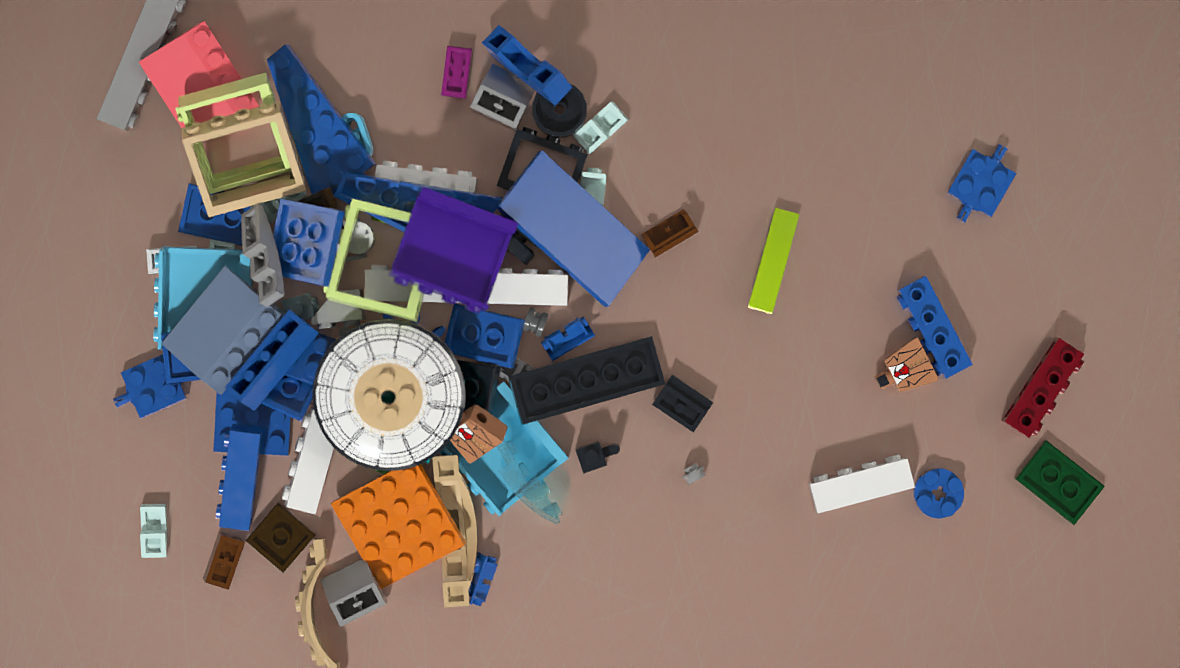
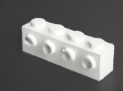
[375,161,477,193]
[281,407,334,514]
[808,454,915,513]

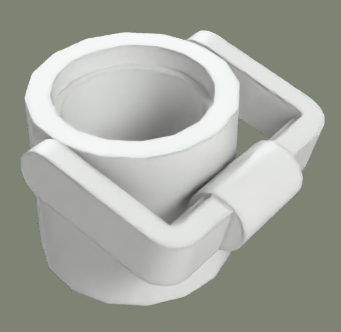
[337,218,375,262]

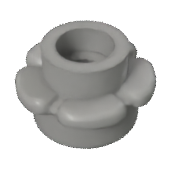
[682,463,706,485]

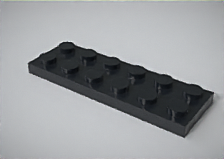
[508,336,665,425]

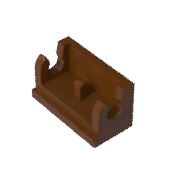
[641,209,698,258]
[203,531,245,590]

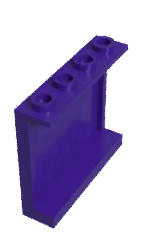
[388,187,518,313]

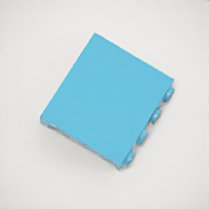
[153,246,252,349]
[439,381,569,516]

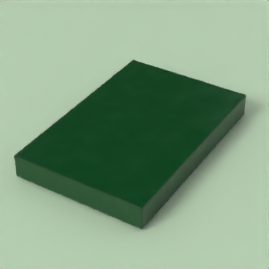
[1014,440,1105,525]

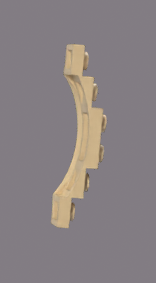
[432,455,477,608]
[295,537,340,668]

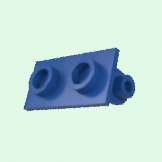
[541,316,595,362]
[469,551,498,606]

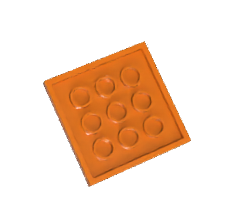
[330,464,466,589]

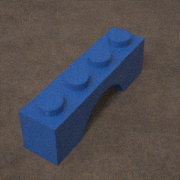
[482,25,572,105]

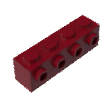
[1001,337,1084,438]

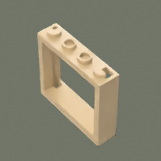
[181,101,306,217]

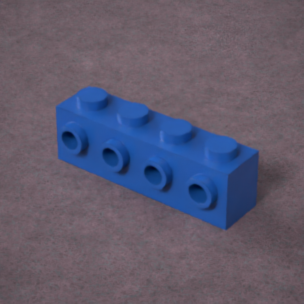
[896,276,973,379]
[225,309,319,411]
[216,424,263,531]

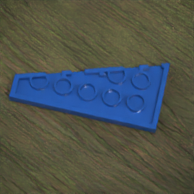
[267,44,376,198]
[334,172,502,232]

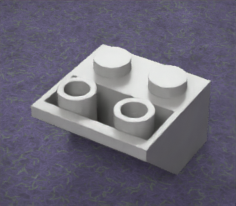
[470,64,535,130]
[311,289,366,329]
[320,559,388,627]

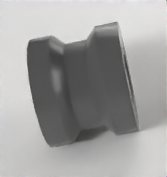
[523,307,549,337]

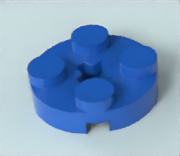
[913,468,964,519]

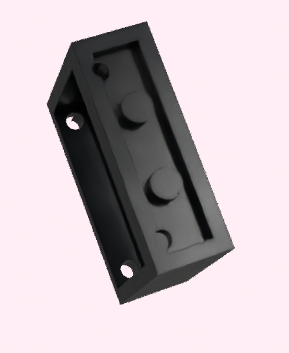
[496,127,588,191]

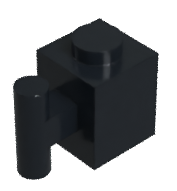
[575,441,620,474]

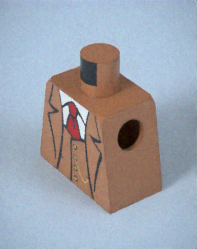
[874,337,939,392]
[450,405,508,464]

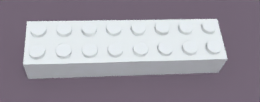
[364,265,568,306]

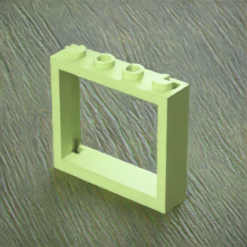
[175,72,292,194]
[324,199,424,322]

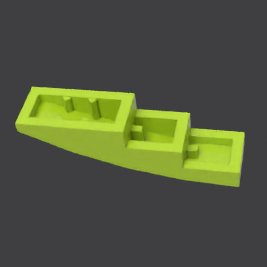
[748,207,799,314]

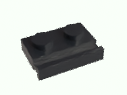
[652,375,714,433]

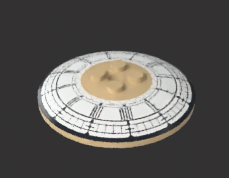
[312,319,465,471]

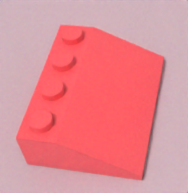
[138,21,259,142]

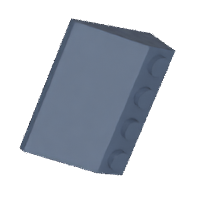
[161,266,285,395]

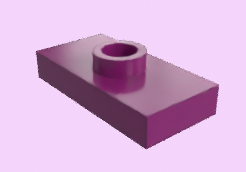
[441,46,472,99]

